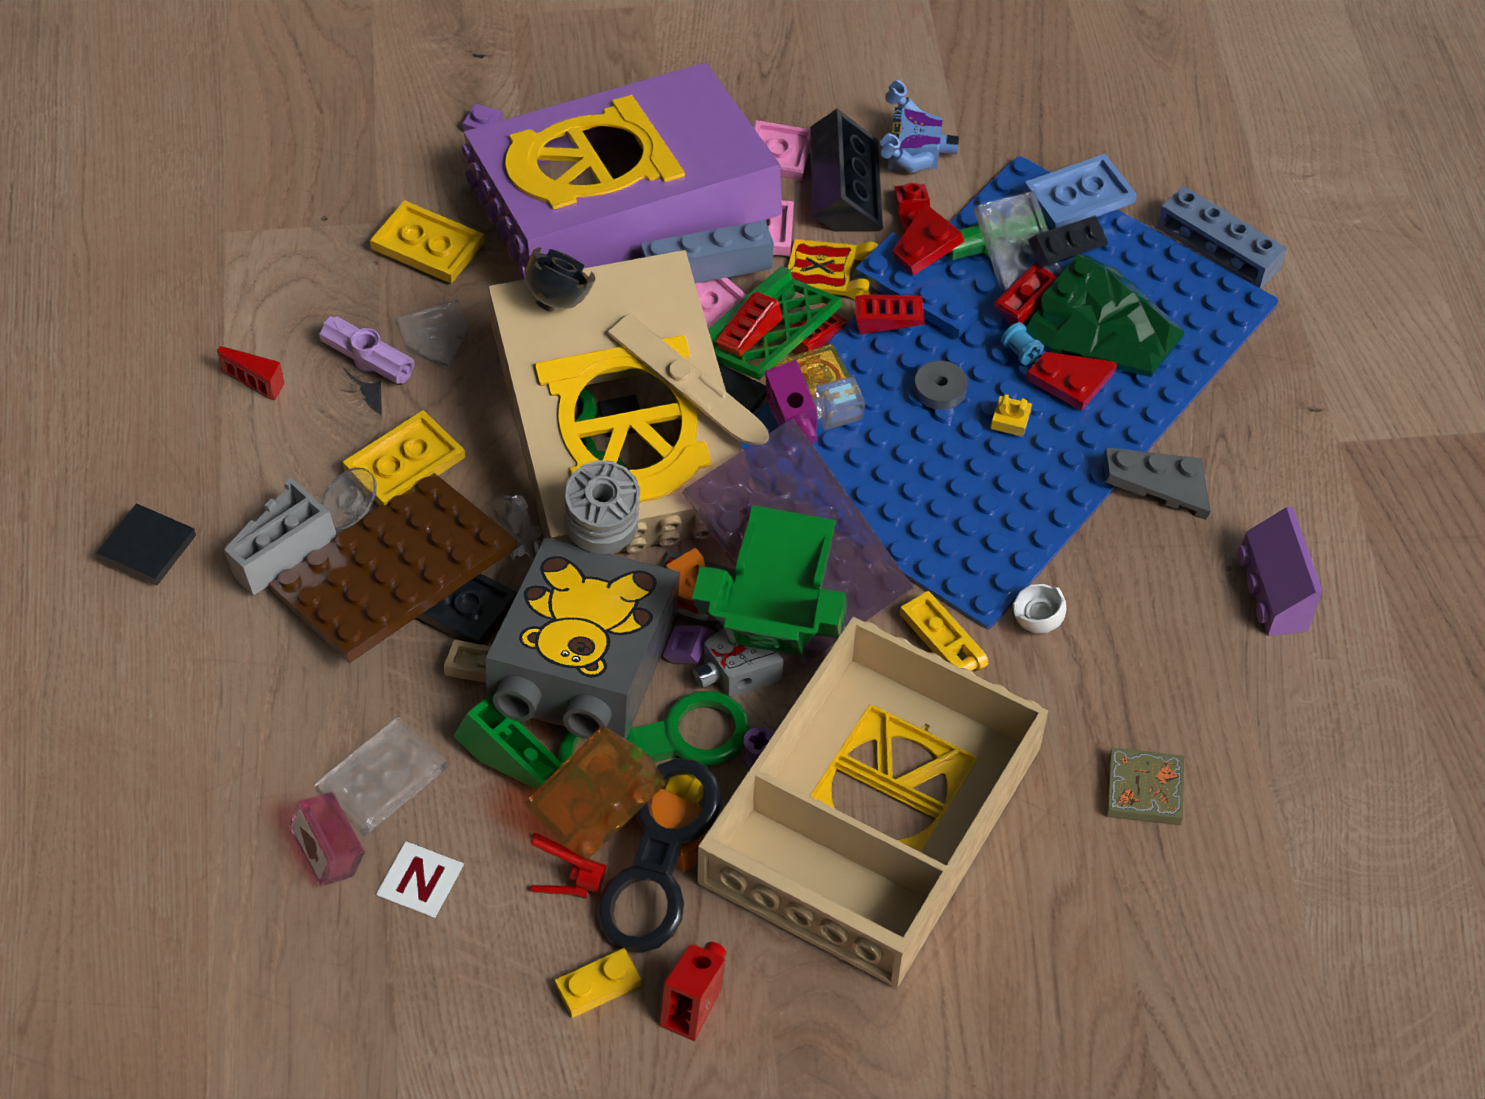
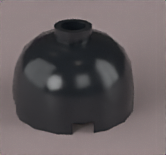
[525,247,596,311]

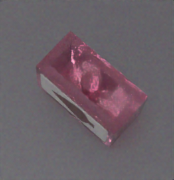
[289,792,365,887]

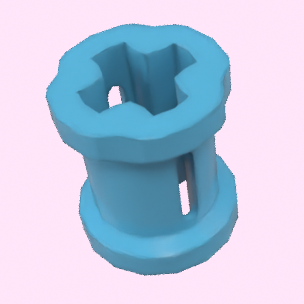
[1001,322,1044,366]

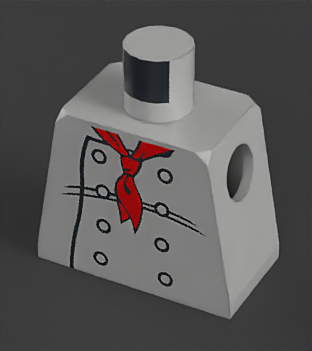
[692,628,783,697]

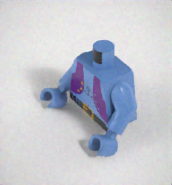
[880,80,959,173]

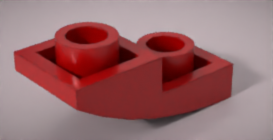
[894,183,930,236]

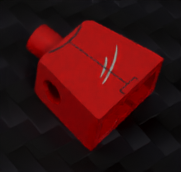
[660,941,726,1041]

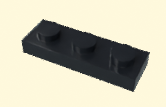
[1027,215,1109,269]

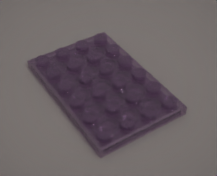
[682,418,914,664]

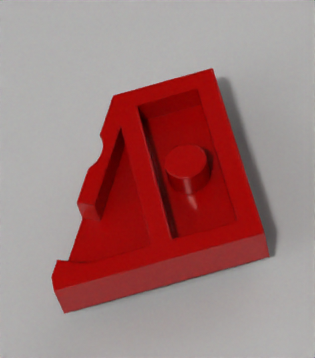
[893,203,964,276]
[1026,352,1117,411]

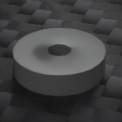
[914,361,968,410]

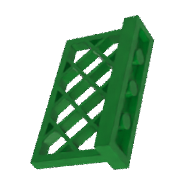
[708,266,843,380]

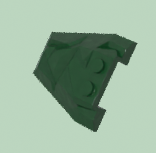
[1026,254,1185,377]

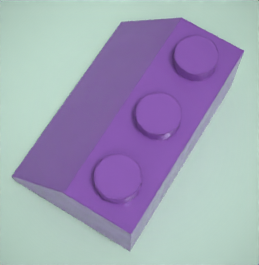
[1238,507,1323,636]

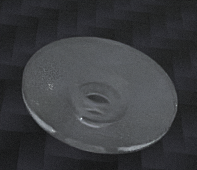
[321,467,377,530]

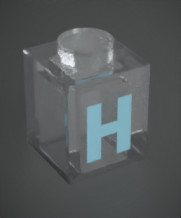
[813,375,865,430]

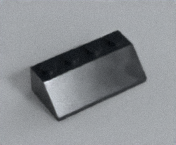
[810,108,883,232]

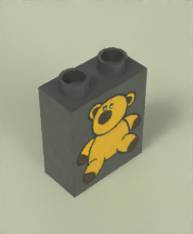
[486,537,680,743]

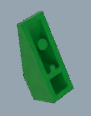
[454,695,569,793]

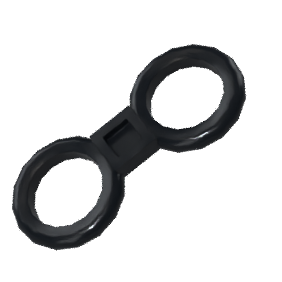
[597,758,721,953]

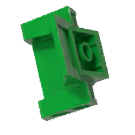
[692,505,847,657]

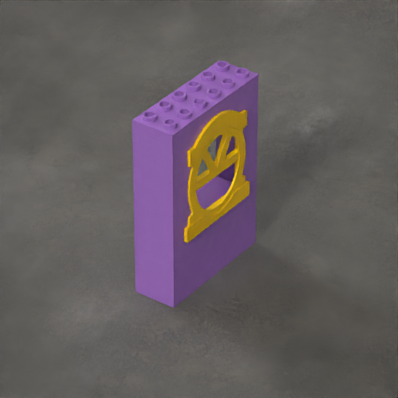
[461,63,782,279]

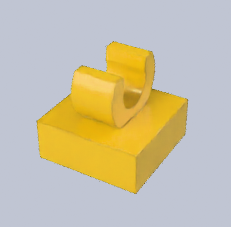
[991,394,1032,437]

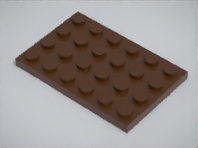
[268,473,518,664]

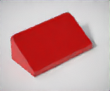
[993,263,1057,326]

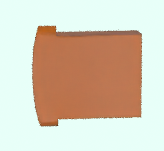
[666,548,705,606]

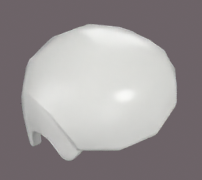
[1013,584,1067,634]

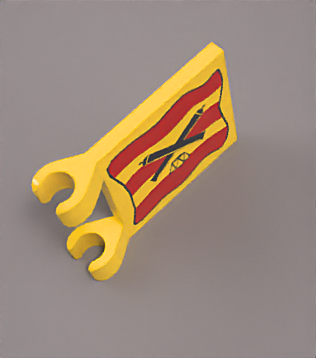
[788,239,878,300]

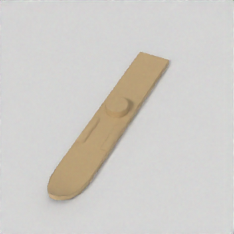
[608,313,769,445]

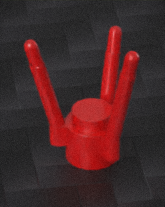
[529,833,607,899]

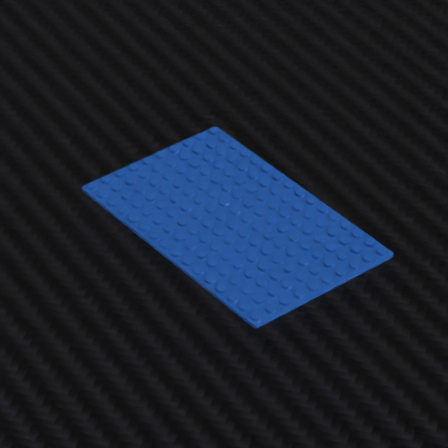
[740,156,1278,629]

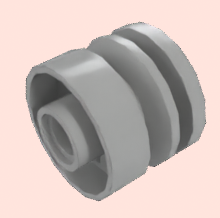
[565,460,640,554]

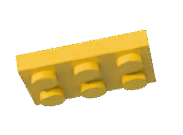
[370,200,485,284]
[342,410,466,506]

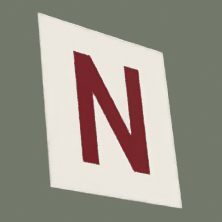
[376,841,464,918]

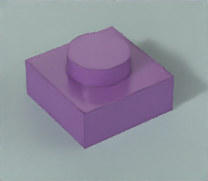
[463,104,503,132]
[663,626,710,663]

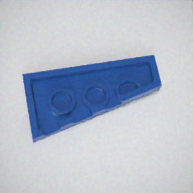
[855,232,978,338]

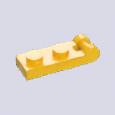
[900,591,988,671]

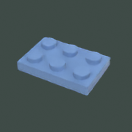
[1023,154,1137,229]

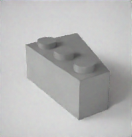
[224,477,337,596]

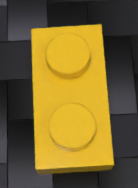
[555,948,642,1018]

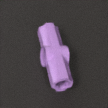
[319,316,415,384]

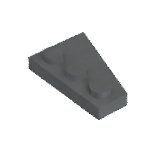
[1102,448,1211,520]

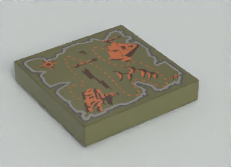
[1107,747,1184,825]

